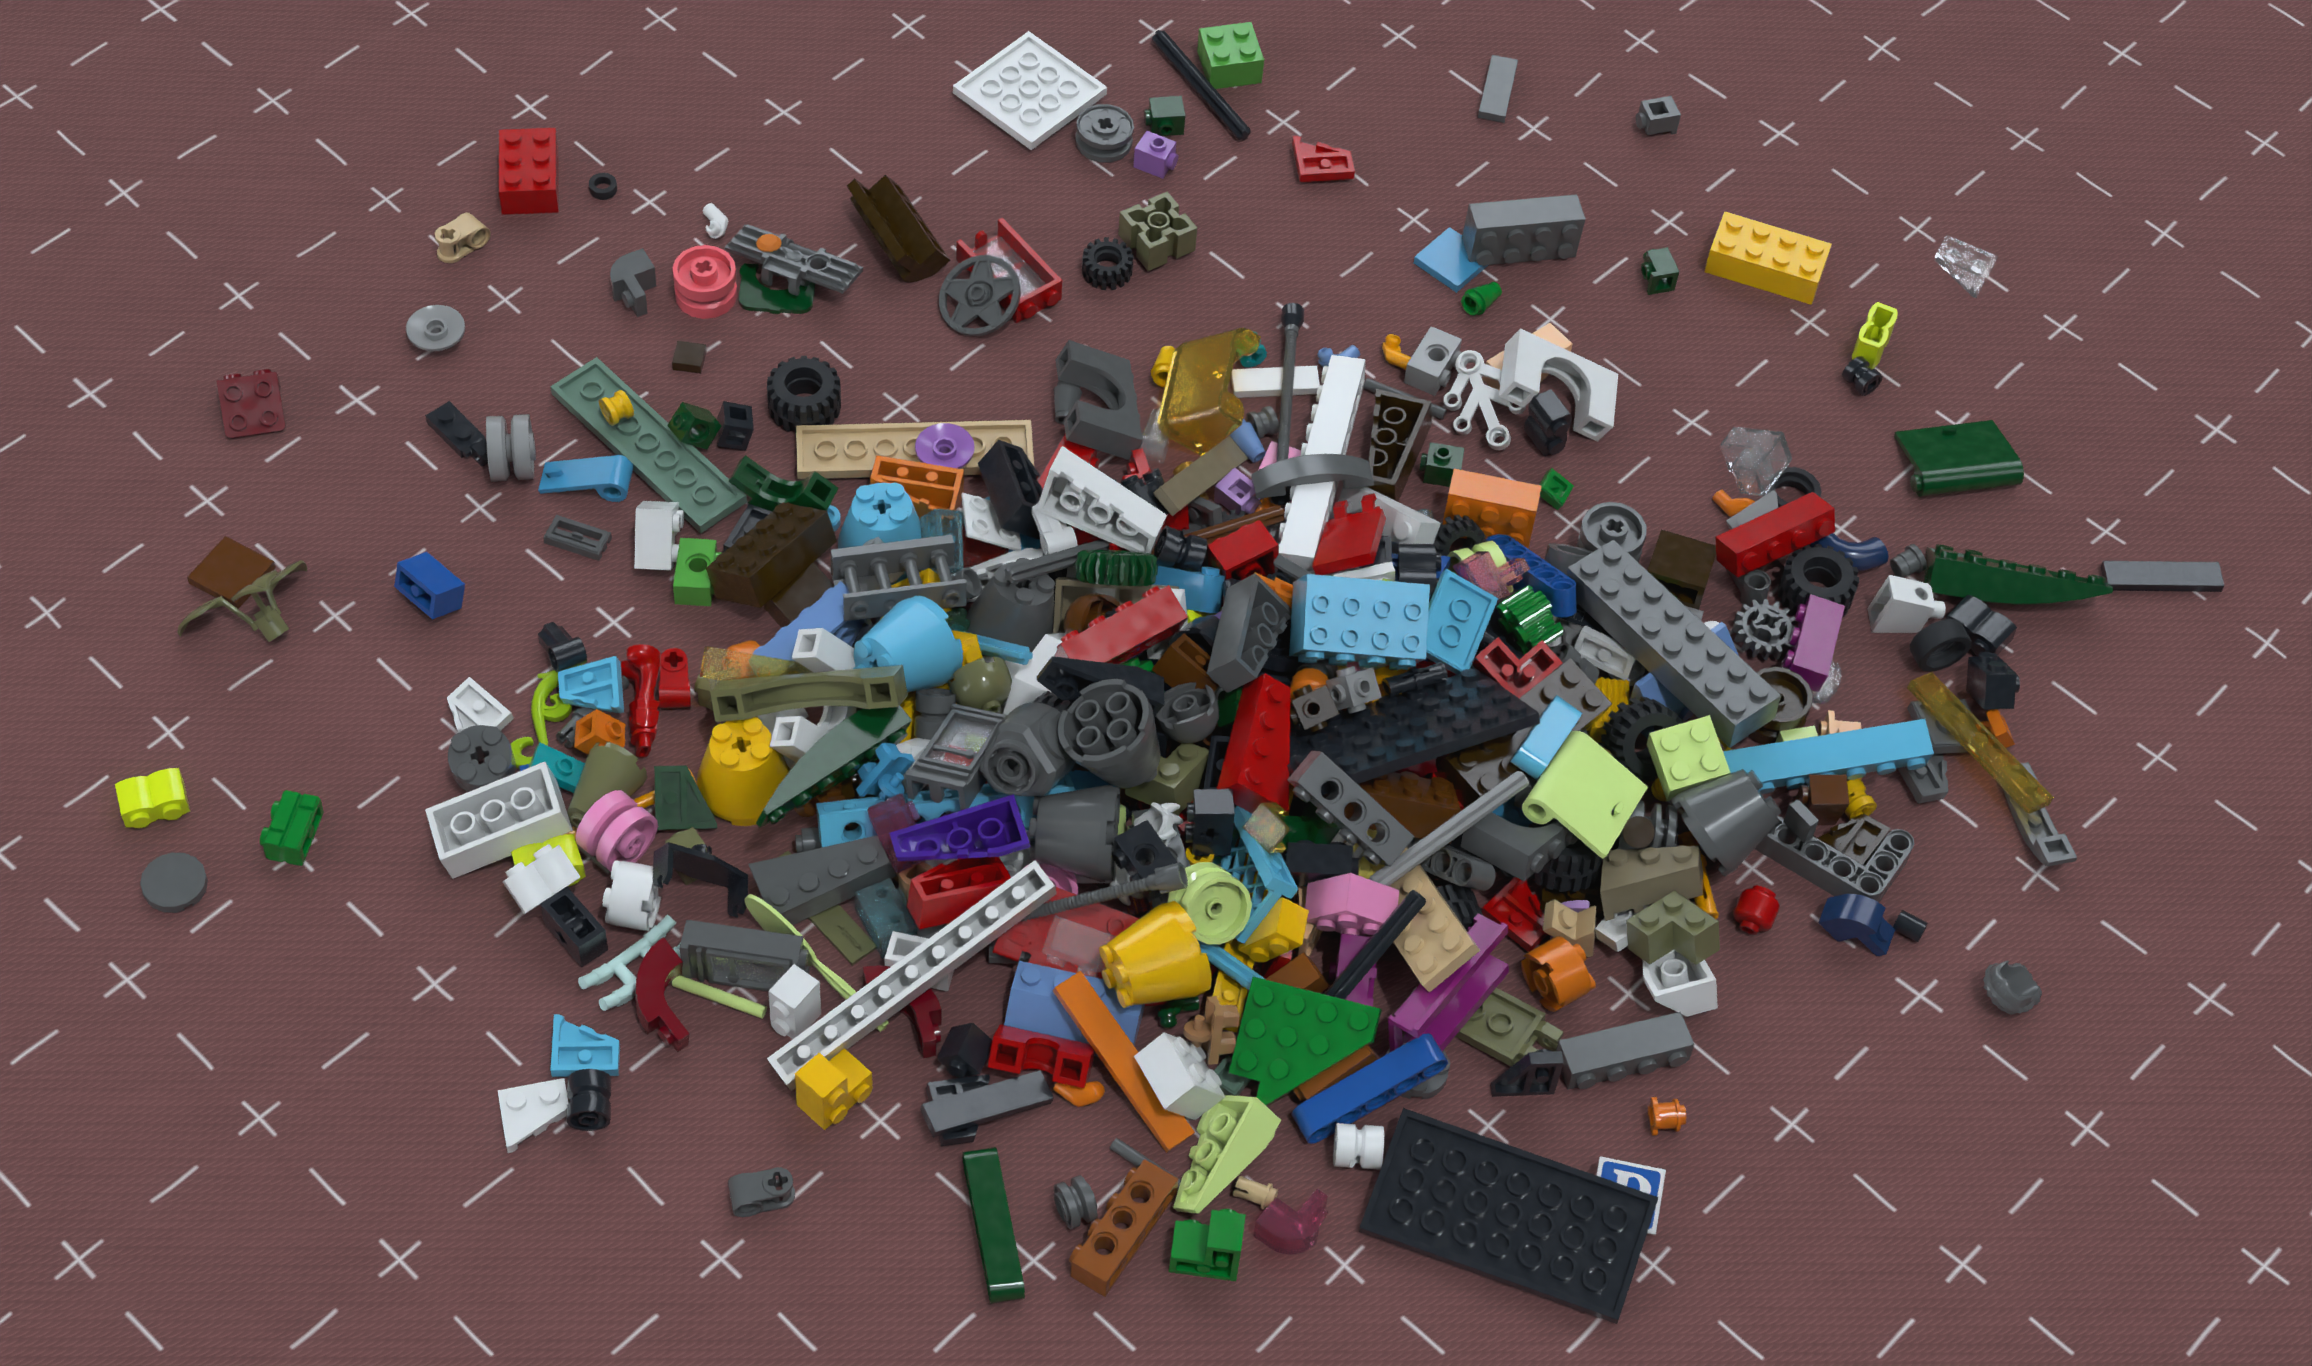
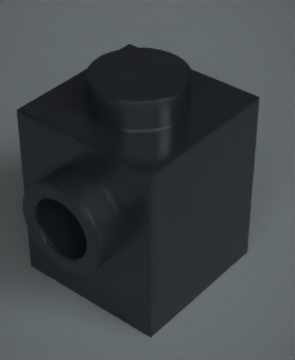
[937,1023,992,1078]

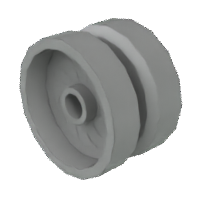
[486,414,536,482]

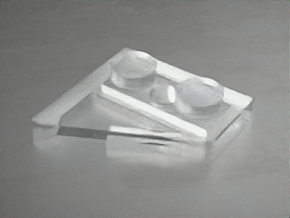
[1934,235,1998,298]

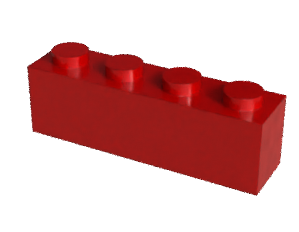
[1715,492,1835,577]

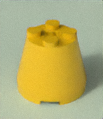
[697,717,790,826]
[1099,901,1212,1008]

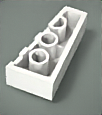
[1036,446,1167,554]

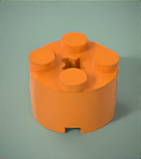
[1521,936,1596,1012]

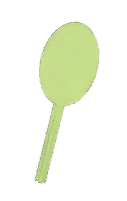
[744,894,889,1032]

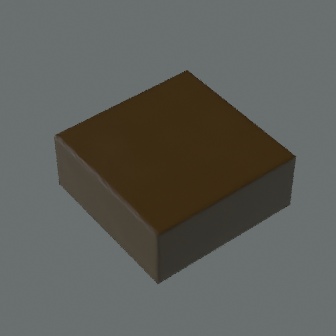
[672,341,707,374]

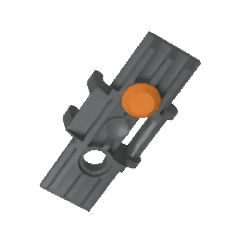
[725,224,863,296]

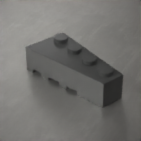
[1207,573,1292,693]

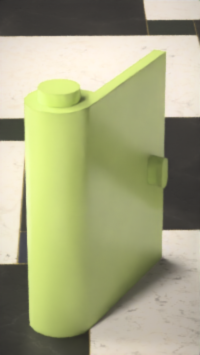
[1522,731,1648,859]

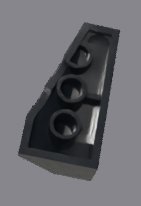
[1037,656,1165,717]

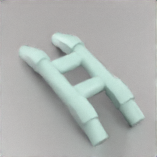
[578,914,681,1011]

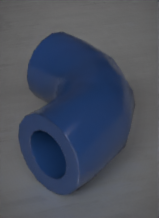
[1808,533,1889,572]

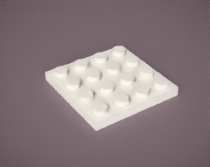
[953,31,1107,150]

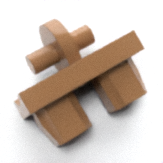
[1183,996,1240,1065]

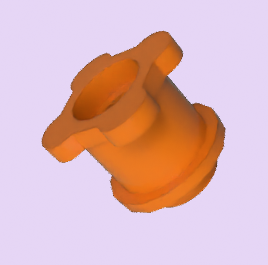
[1648,1097,1687,1136]

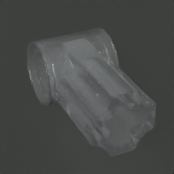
[1139,406,1176,464]

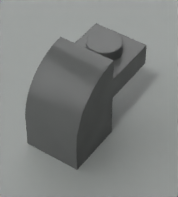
[610,248,657,317]

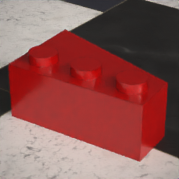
[907,857,1011,930]

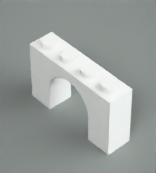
[1499,328,1618,442]
[769,628,857,763]

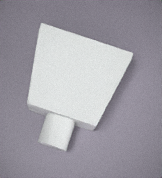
[1867,575,1946,633]

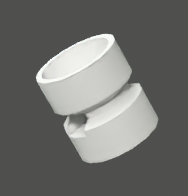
[1333,1123,1384,1170]

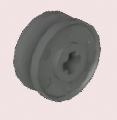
[1075,104,1134,162]

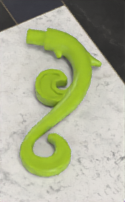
[510,664,583,770]

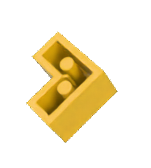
[795,1048,873,1130]

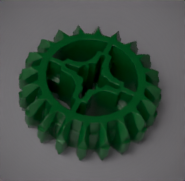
[1075,549,1158,586]

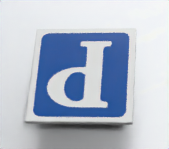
[1596,1156,1666,1235]

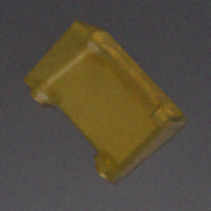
[1157,328,1261,456]

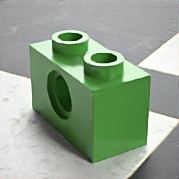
[673,538,722,606]

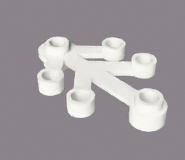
[1444,350,1526,450]

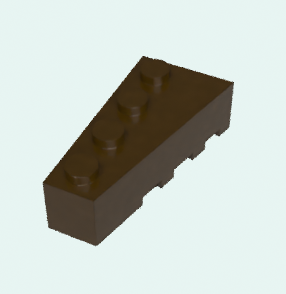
[1367,389,1432,502]

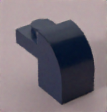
[1818,894,1895,957]

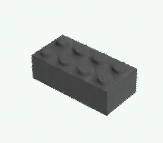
[1462,194,1586,266]

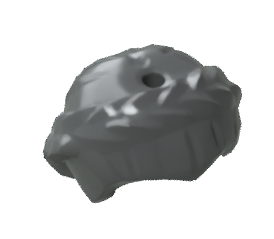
[1983,960,2042,1015]

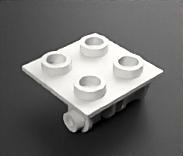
[955,492,1022,551]

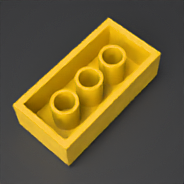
[1704,212,1832,305]

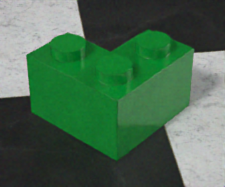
[1169,1209,1246,1281]

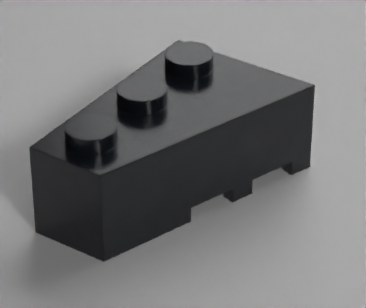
[978,440,1043,540]

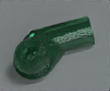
[946,607,971,632]

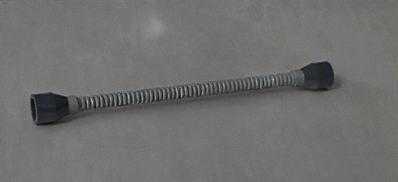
[1268,303,1304,505]

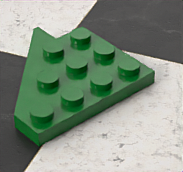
[1229,977,1382,1106]

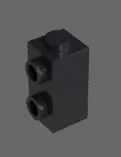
[1286,840,1360,886]

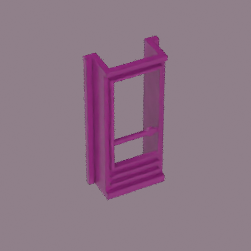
[1388,913,1509,1052]

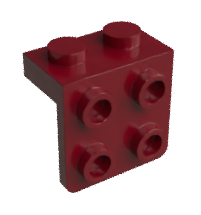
[216,369,286,439]

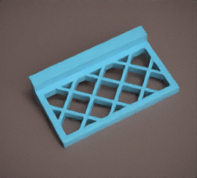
[1212,806,1298,944]

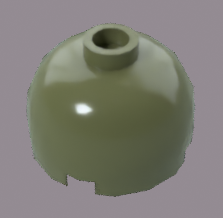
[948,657,1012,713]

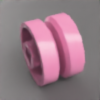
[575,790,658,872]

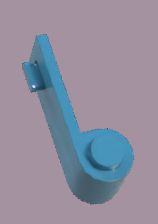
[538,455,634,502]
[1154,565,1225,613]

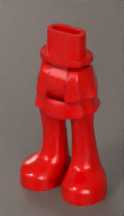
[621,644,661,757]

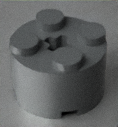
[448,725,516,792]

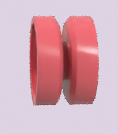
[672,245,738,319]

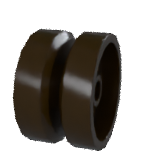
[1748,667,1813,745]

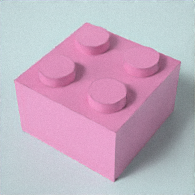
[1305,873,1399,936]

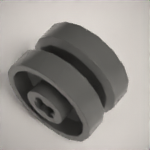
[1576,502,1647,563]

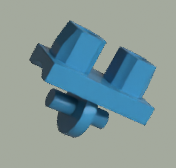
[856,743,915,800]

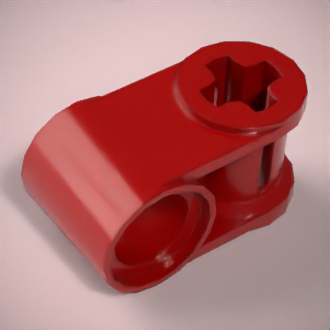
[659,648,691,708]

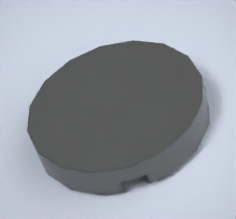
[140,852,208,913]

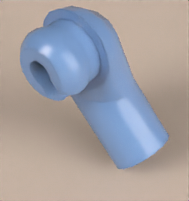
[1317,345,1360,367]

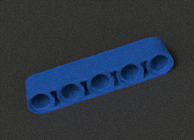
[1486,534,1577,617]
[1291,1033,1448,1144]

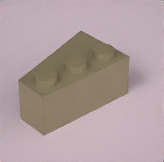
[1600,845,1703,921]

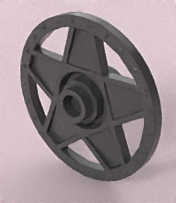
[939,255,1021,336]

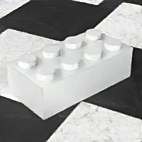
[425,761,573,879]

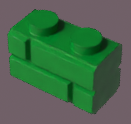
[260,790,324,866]

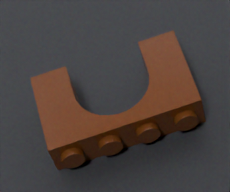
[1243,952,1378,1103]

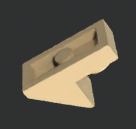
[1543,899,1596,957]

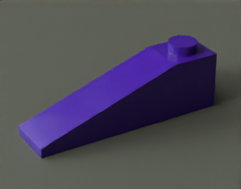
[890,794,1031,861]

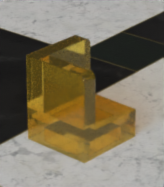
[1243,802,1289,853]

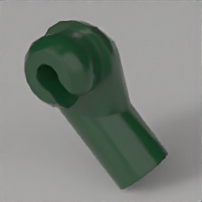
[1157,996,1199,1028]

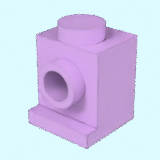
[1214,468,1261,515]

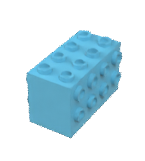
[1289,574,1430,670]

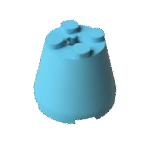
[838,482,927,585]
[853,596,963,693]

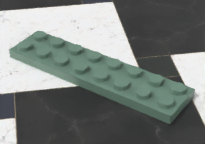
[550,357,747,533]

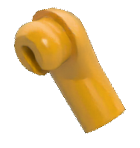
[1382,334,1411,370]

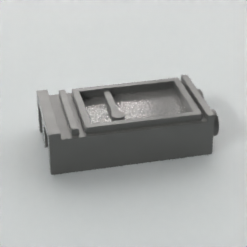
[905,703,1007,810]
[680,920,810,991]

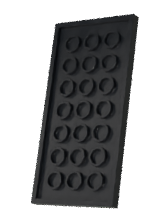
[1287,669,1540,795]
[1359,1108,1659,1324]

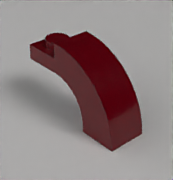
[635,937,690,1052]
[863,965,942,1059]

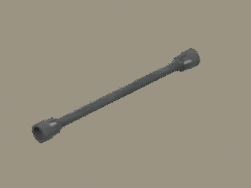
[918,862,1188,939]

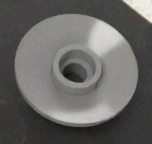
[406,305,465,351]

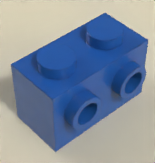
[394,552,465,619]

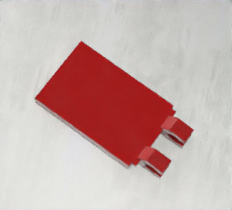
[1312,493,1386,575]

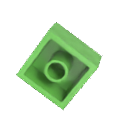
[1197,22,1264,89]

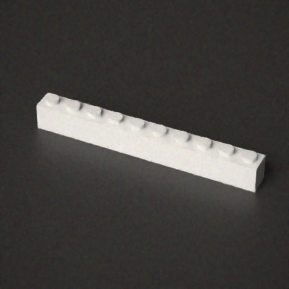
[1279,355,1365,571]
[767,860,1057,1091]

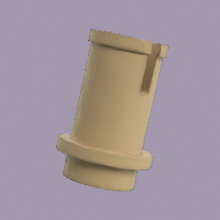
[1233,1176,1278,1210]

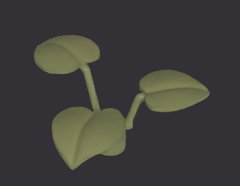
[177,560,307,642]

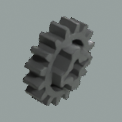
[1732,599,1797,660]

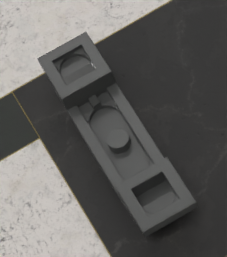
[1251,454,1374,499]
[1999,762,2077,867]

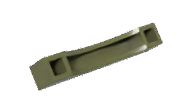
[710,665,908,722]

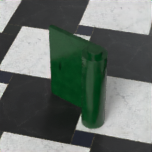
[1894,420,2024,497]

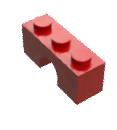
[988,1024,1095,1088]

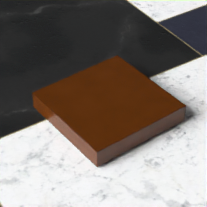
[187,536,276,609]

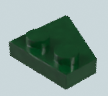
[654,765,717,830]

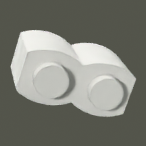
[503,844,580,914]

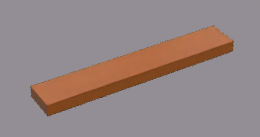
[1052,971,1195,1153]

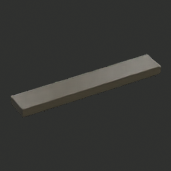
[1153,436,1248,516]

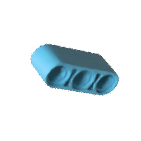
[1510,695,1582,780]

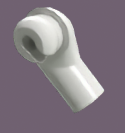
[703,203,729,239]

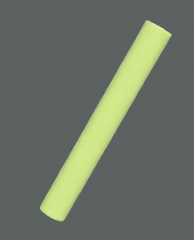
[672,975,767,1019]

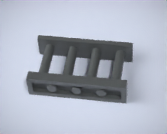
[831,535,967,621]

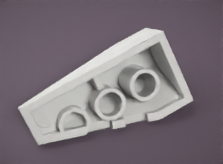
[1642,950,1718,1017]

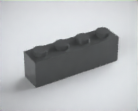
[1556,1011,1695,1090]

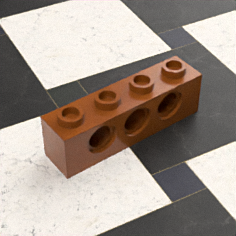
[1069,1159,1179,1297]

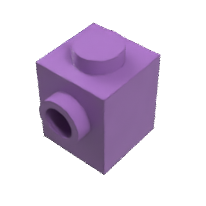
[1134,131,1178,179]

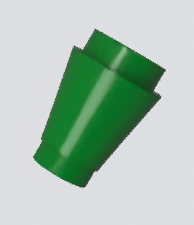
[1461,282,1502,315]

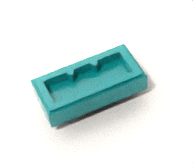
[529,742,585,793]

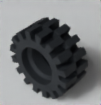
[1082,237,1133,290]
[1434,515,1487,556]

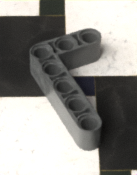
[1755,816,1915,902]

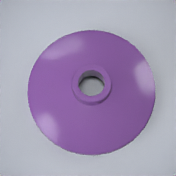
[915,423,975,469]

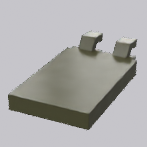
[1455,987,1563,1066]

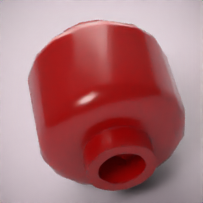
[1733,885,1780,935]

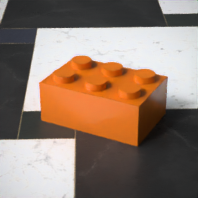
[1443,469,1542,549]

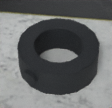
[589,173,617,200]

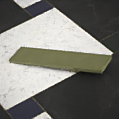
[779,851,878,966]

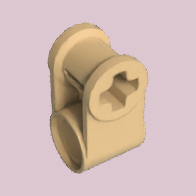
[435,213,491,263]

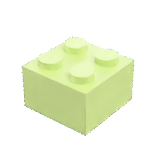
[1647,715,1731,801]

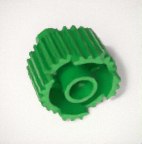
[1496,585,1564,655]

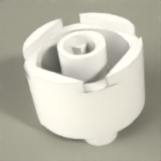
[603,860,663,931]

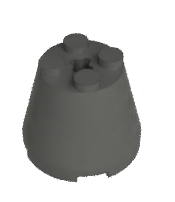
[965,558,1055,657]
[1058,679,1161,789]
[1671,769,1781,877]
[1029,785,1120,882]

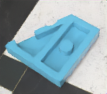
[558,656,624,713]
[551,1014,620,1077]

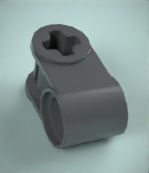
[728,1167,795,1217]

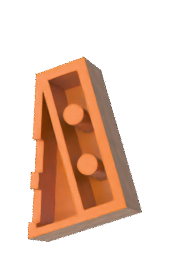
[870,455,964,537]

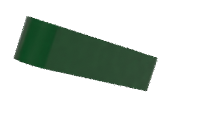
[962,1147,1025,1304]

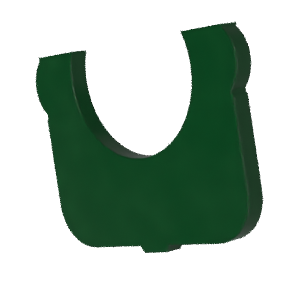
[739,263,816,314]

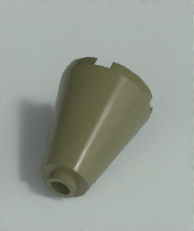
[567,742,647,828]

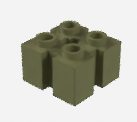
[1118,191,1197,271]

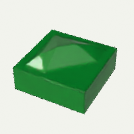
[1539,468,1574,510]

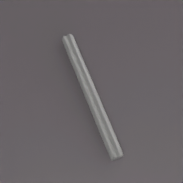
[1369,771,1529,886]

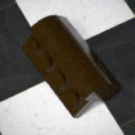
[847,175,951,282]

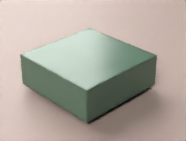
[1214,1055,1252,1096]

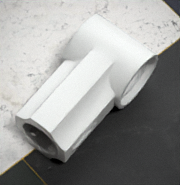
[1031,502,1078,556]

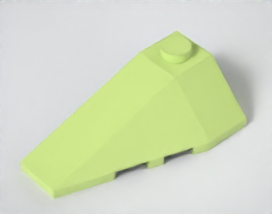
[1173,1095,1281,1214]

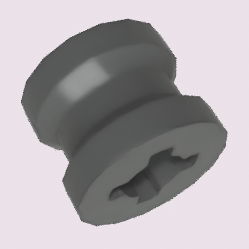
[1246,406,1279,439]

